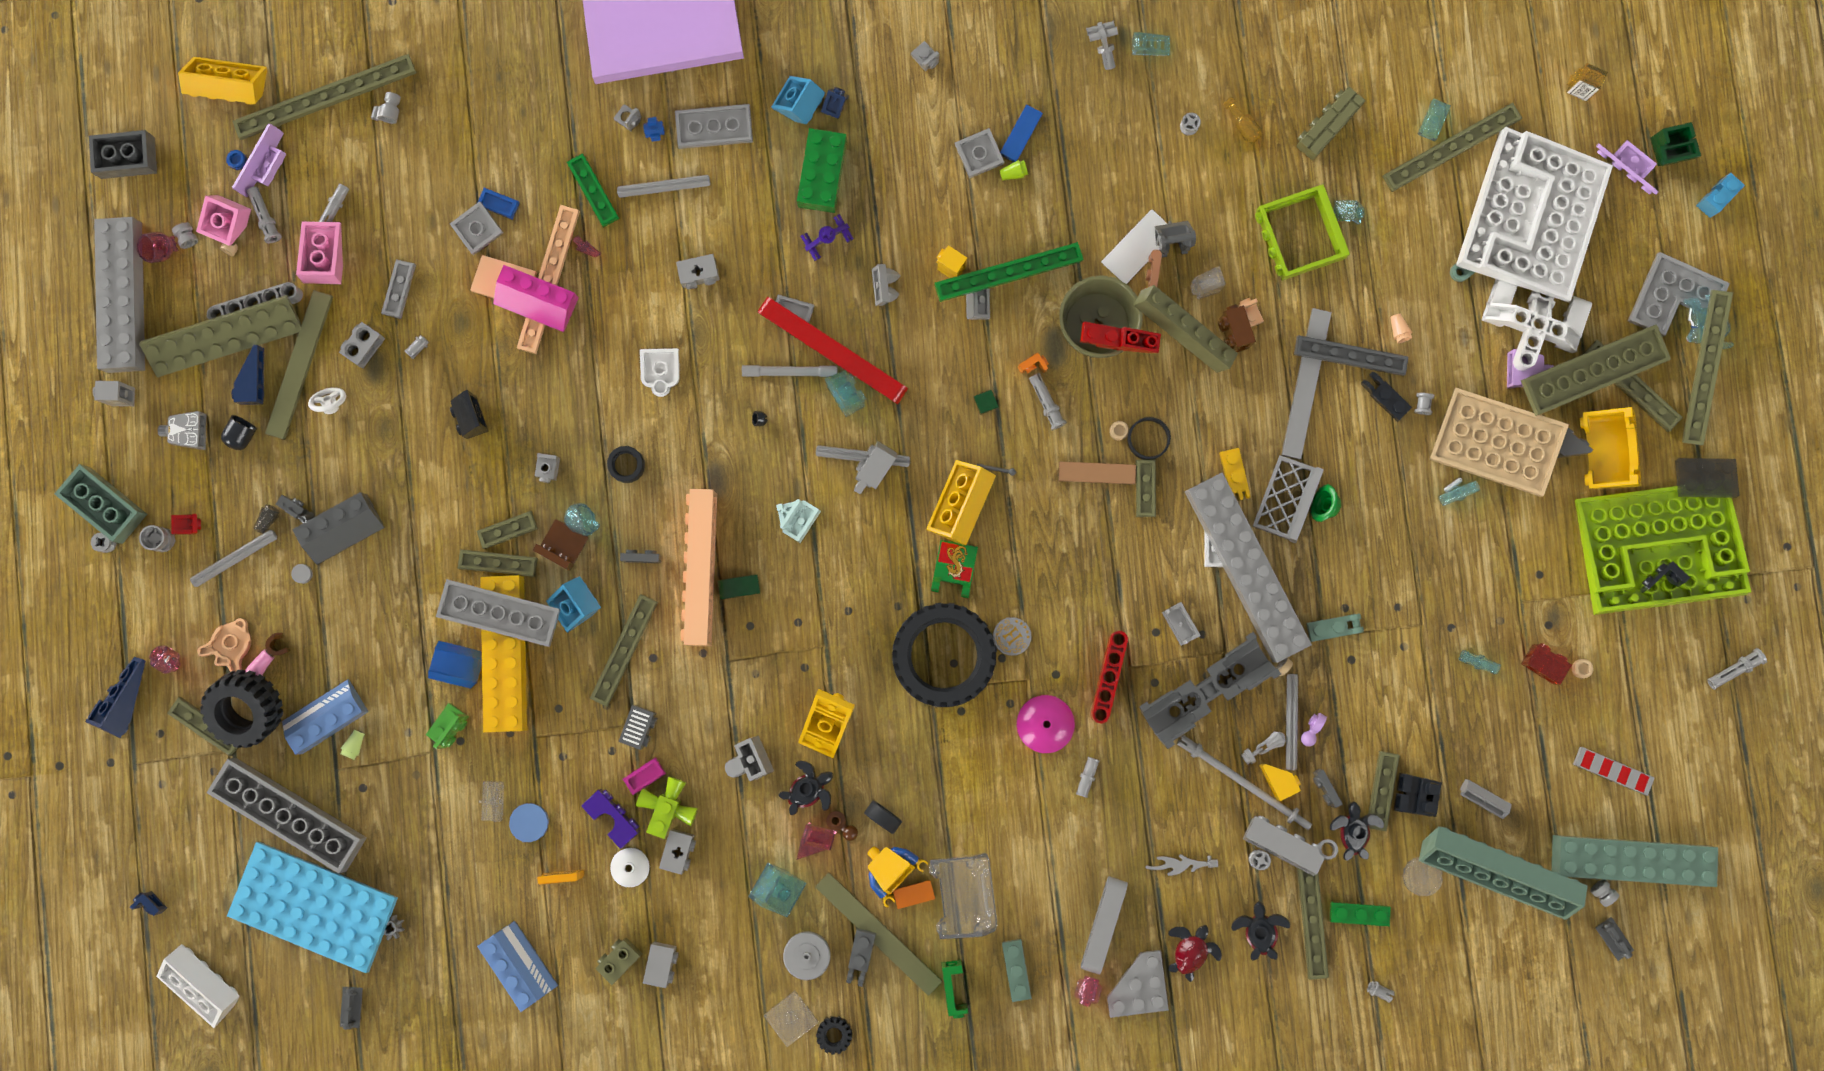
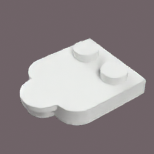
[640,348,680,397]

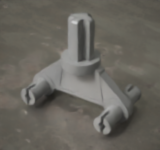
[1086,21,1118,70]

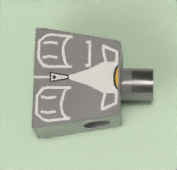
[158,411,206,450]

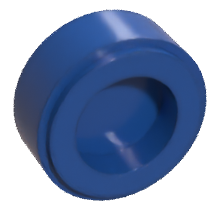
[226,150,247,170]

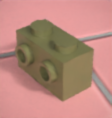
[595,938,642,985]

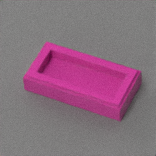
[623,758,666,795]

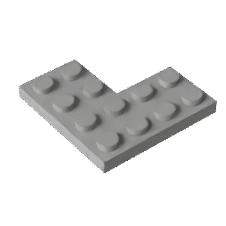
[1628,252,1730,337]

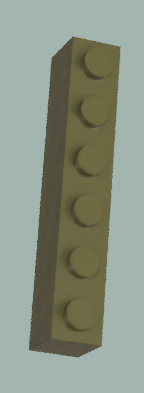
[1133,285,1238,373]

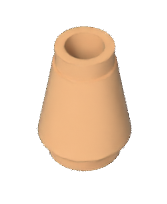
[1390,314,1412,343]

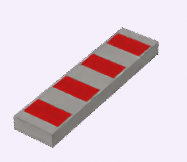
[1573,747,1654,796]

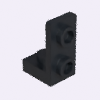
[1640,561,1690,593]

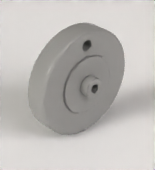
[783,931,831,980]

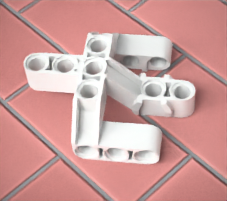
[1482,279,1592,371]

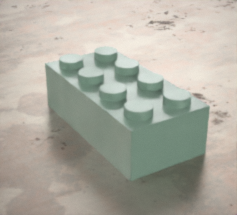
[55,464,147,544]

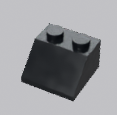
[450,390,489,439]

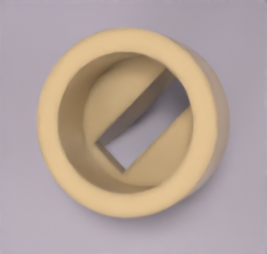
[220,243,238,257]

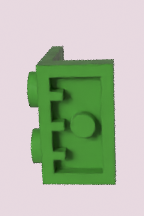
[426,703,469,749]

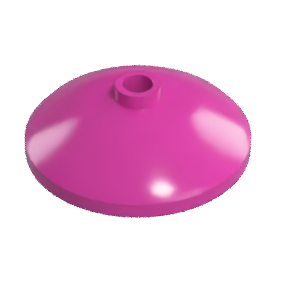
[1017,695,1075,753]

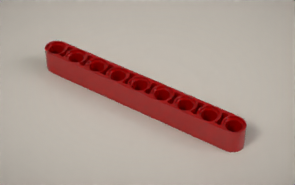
[757,296,908,404]

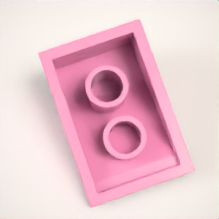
[296,222,343,284]

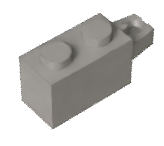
[854,441,897,494]

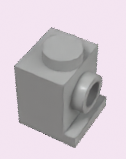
[535,453,560,483]

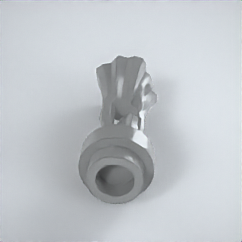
[1241,731,1286,765]

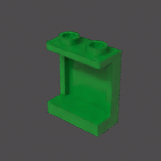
[941,960,968,1019]

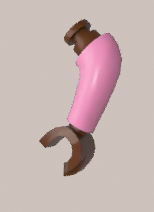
[246,632,290,676]

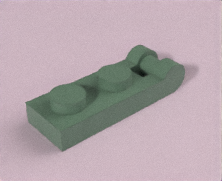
[1306,613,1364,642]

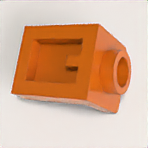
[1018,353,1049,374]

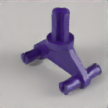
[800,214,854,261]

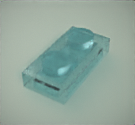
[1418,98,1451,141]

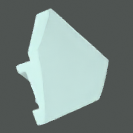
[776,499,821,543]

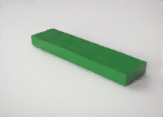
[567,153,620,228]

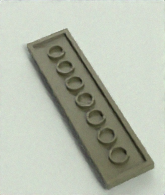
[139,295,302,378]
[1521,324,1671,416]

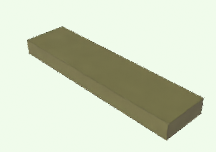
[458,549,537,577]
[167,697,238,756]
[1368,751,1400,832]

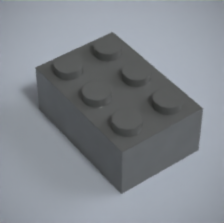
[89,130,157,179]

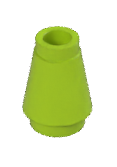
[1000,160,1028,180]

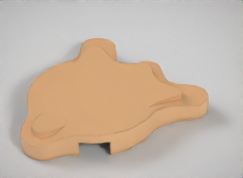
[197,618,251,672]

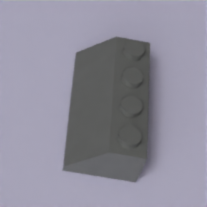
[292,492,385,565]

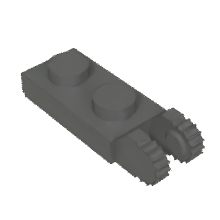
[846,928,876,987]

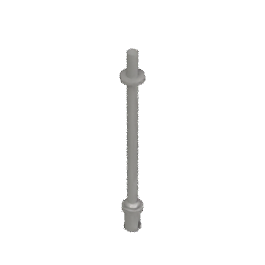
[1177,734,1312,830]

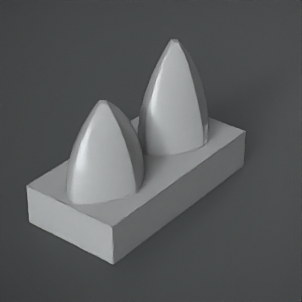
[872,264,901,306]

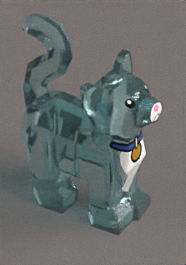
[1683,290,1734,349]

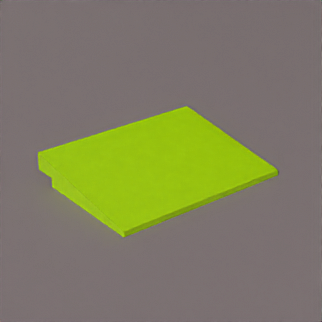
[1575,480,1751,615]

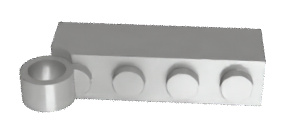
[1243,816,1338,876]

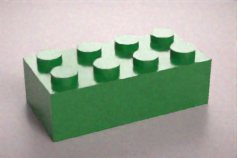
[797,128,847,213]

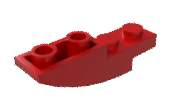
[1080,322,1161,353]

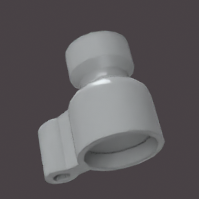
[371,92,401,124]

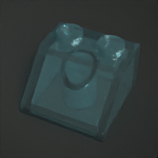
[825,371,866,417]
[748,863,807,917]

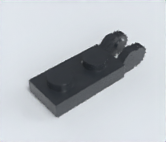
[1361,372,1412,422]

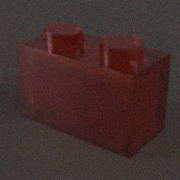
[1521,643,1572,685]

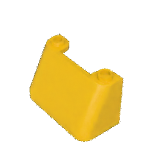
[1580,407,1641,489]

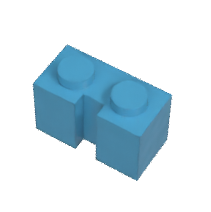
[1696,173,1745,218]

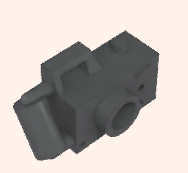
[275,495,314,523]

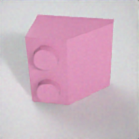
[196,195,251,246]

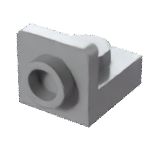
[911,41,939,72]

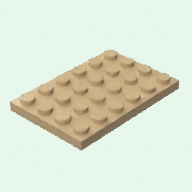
[1429,388,1569,497]

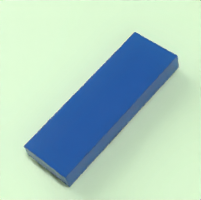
[1000,104,1043,162]

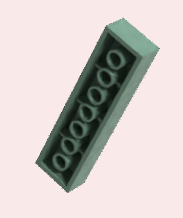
[1419,826,1587,920]
[1551,835,1718,887]

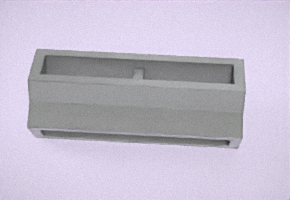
[1460,779,1512,819]

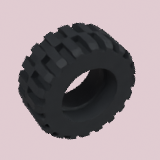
[200,670,283,748]

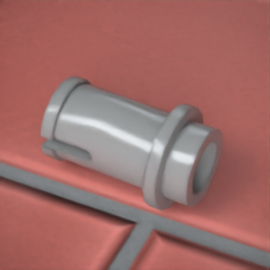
[405,335,429,359]
[1367,981,1394,1003]

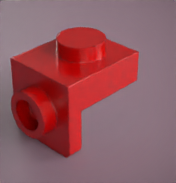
[171,514,201,535]

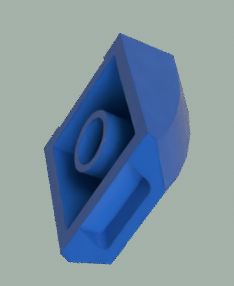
[428,641,482,688]

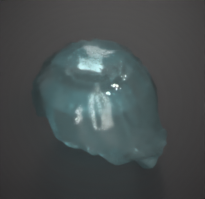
[564,503,600,536]

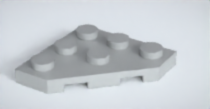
[1107,950,1169,1018]

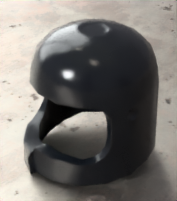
[221,415,257,450]

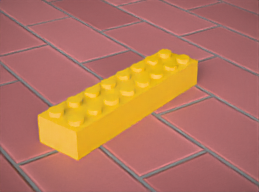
[480,575,527,733]

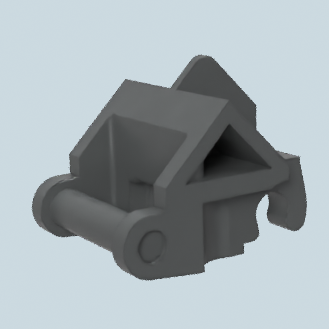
[1155,221,1196,258]

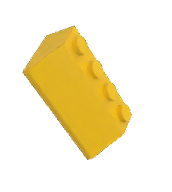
[178,57,267,105]
[926,460,996,545]

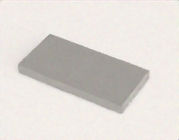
[675,104,753,149]

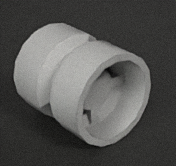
[139,525,175,552]

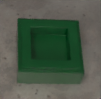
[974,390,998,415]

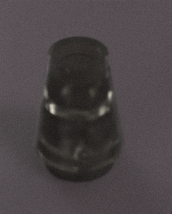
[254,504,280,534]

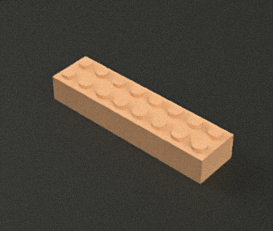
[681,489,717,646]

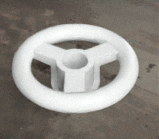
[308,388,346,414]

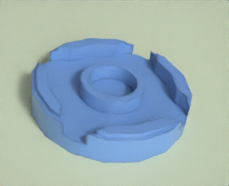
[509,803,549,842]

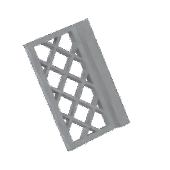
[1253,455,1324,543]

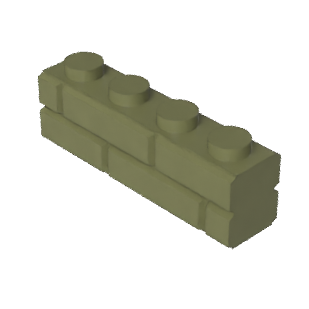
[1297,87,1365,160]

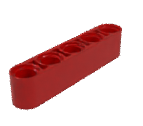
[1091,631,1128,724]

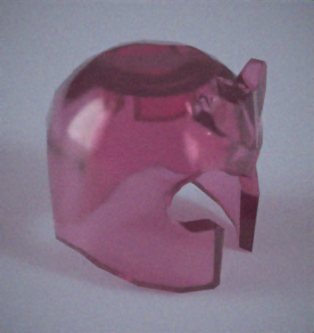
[136,232,178,263]

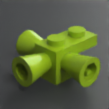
[636,776,698,839]

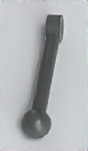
[977,464,1016,476]

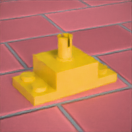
[798,689,855,758]

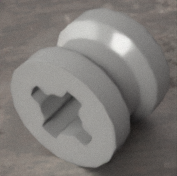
[1180,113,1201,135]
[91,533,116,553]
[1249,850,1271,870]

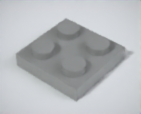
[955,128,1004,178]
[450,201,504,255]

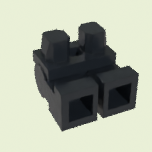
[1393,773,1442,817]

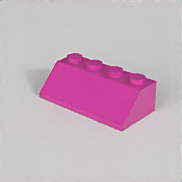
[493,265,579,332]

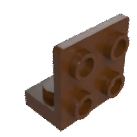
[533,519,589,570]

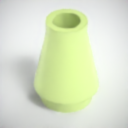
[340,730,365,760]

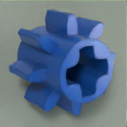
[643,117,665,142]

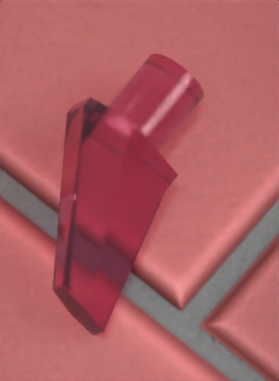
[572,235,601,257]

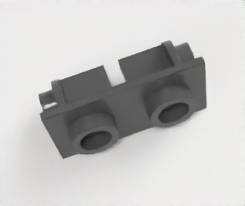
[1595,917,1634,961]
[340,987,363,1030]

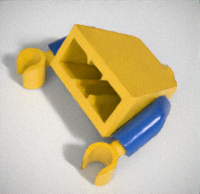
[867,846,928,907]

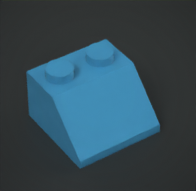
[771,76,825,124]
[546,576,601,633]

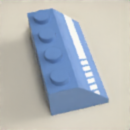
[282,679,369,755]
[477,921,558,1012]

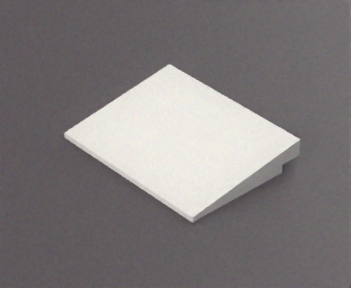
[1456,127,1613,302]

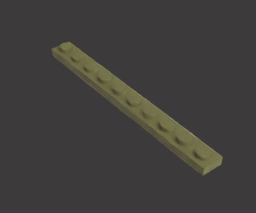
[232,54,417,140]

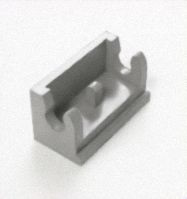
[1162,602,1201,646]

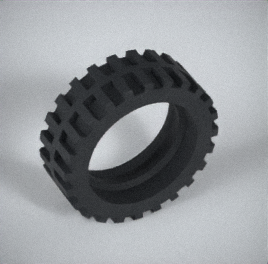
[892,603,997,707]

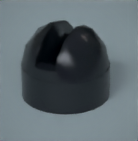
[752,411,768,427]

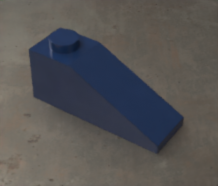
[231,345,264,405]

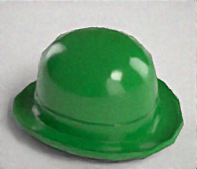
[1311,484,1342,522]

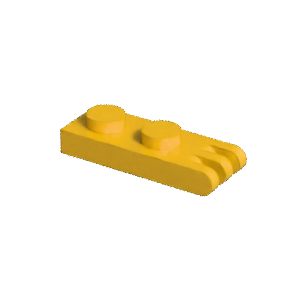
[1219,448,1251,501]

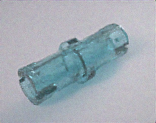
[1439,481,1480,506]
[1459,650,1501,674]

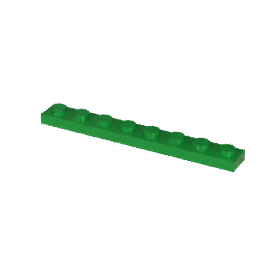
[934,242,1084,302]

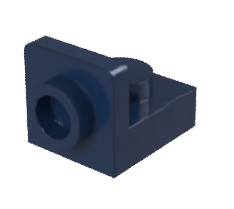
[821,87,849,119]
[130,891,167,916]

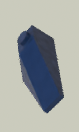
[85,657,146,738]

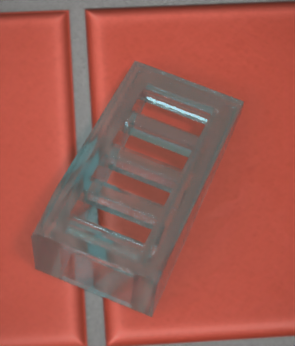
[1132,32,1170,56]

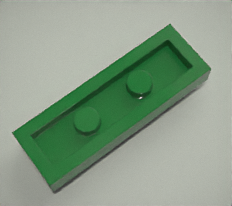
[1329,902,1391,927]

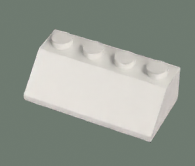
[156,944,239,1028]

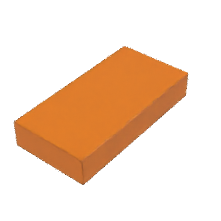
[893,880,935,909]

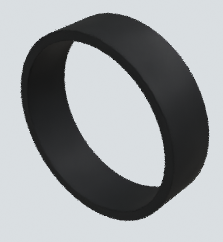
[1127,417,1171,460]

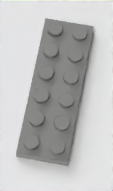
[436,579,561,647]

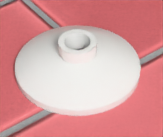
[611,848,650,887]

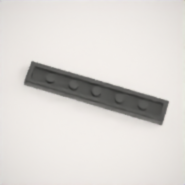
[1294,335,1408,376]

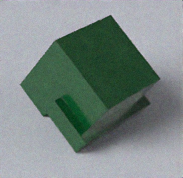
[1650,122,1701,167]

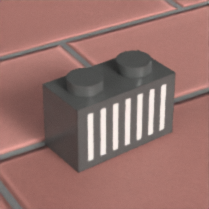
[618,705,658,750]

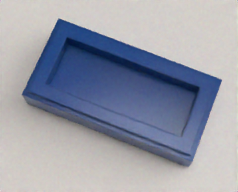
[477,188,520,220]

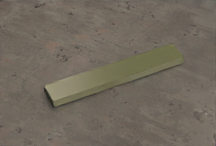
[1582,340,1683,432]
[590,594,658,707]
[1297,868,1329,980]

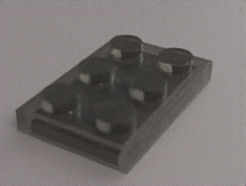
[1675,458,1740,498]

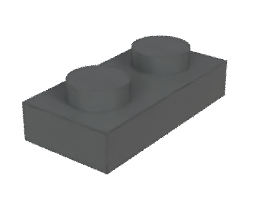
[620,550,662,563]
[1313,769,1342,808]

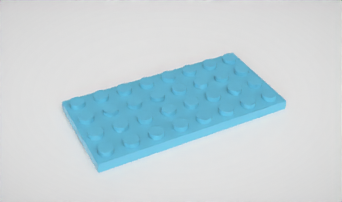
[227,842,398,973]

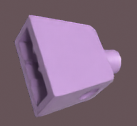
[1507,349,1554,388]

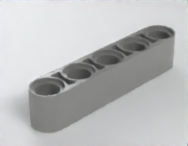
[207,282,303,320]
[1080,876,1128,975]

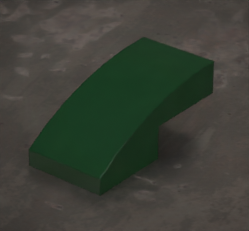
[717,574,760,600]

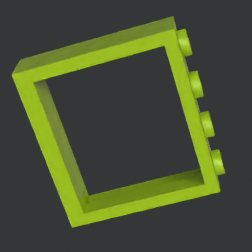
[1255,184,1350,281]

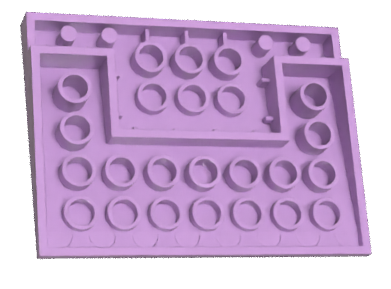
[583,0,744,84]

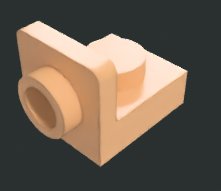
[1238,298,1264,327]

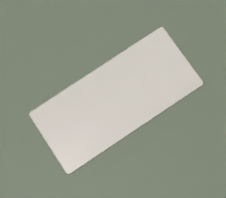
[1101,210,1167,284]

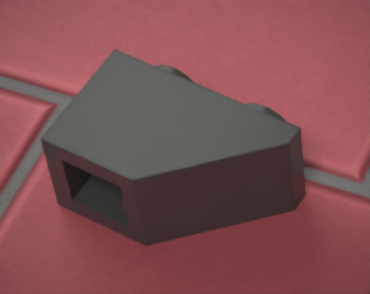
[1557,428,1593,458]

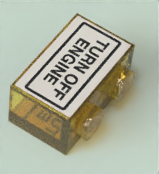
[1566,63,1608,102]

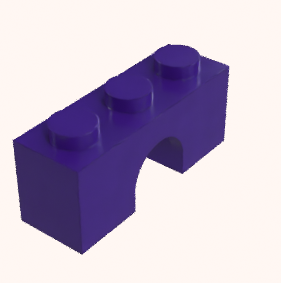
[581,789,641,849]

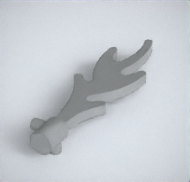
[1145,854,1218,876]

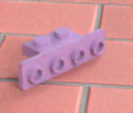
[232,124,286,197]
[1596,140,1659,195]

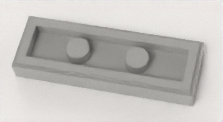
[381,259,416,319]

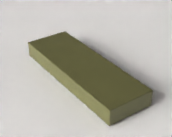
[1136,460,1156,517]
[477,511,538,549]

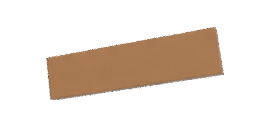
[1058,462,1136,485]

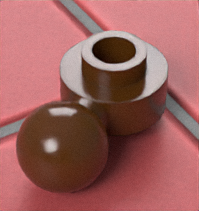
[826,811,858,841]

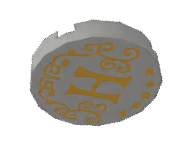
[993,617,1031,656]

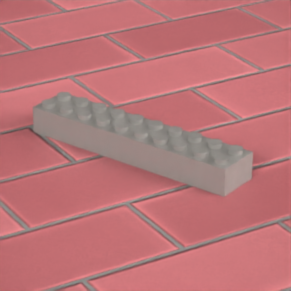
[1185,473,1312,663]

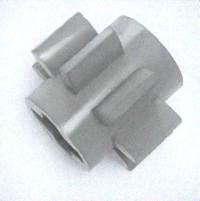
[384,915,405,940]

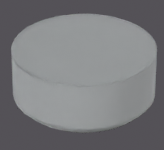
[291,564,313,584]

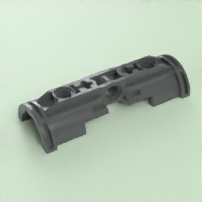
[1139,632,1281,749]

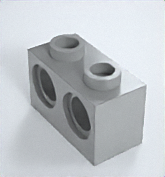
[339,322,385,368]

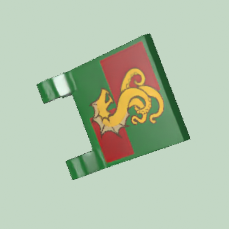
[931,540,978,598]

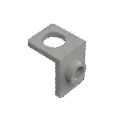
[614,104,642,131]

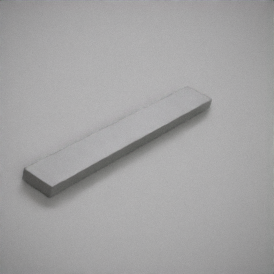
[1281,308,1332,460]

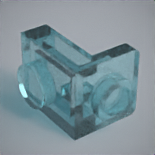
[1334,200,1364,224]

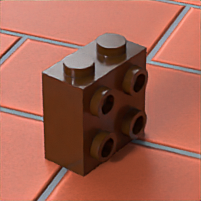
[1218,304,1256,352]

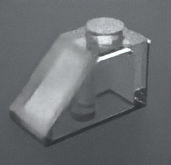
[1191,266,1225,299]

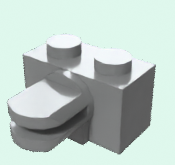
[725,736,774,781]

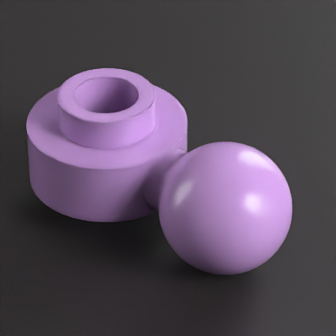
[1301,713,1327,747]

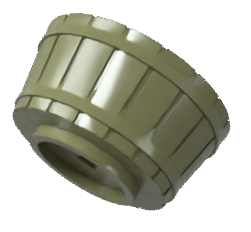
[1059,275,1143,358]

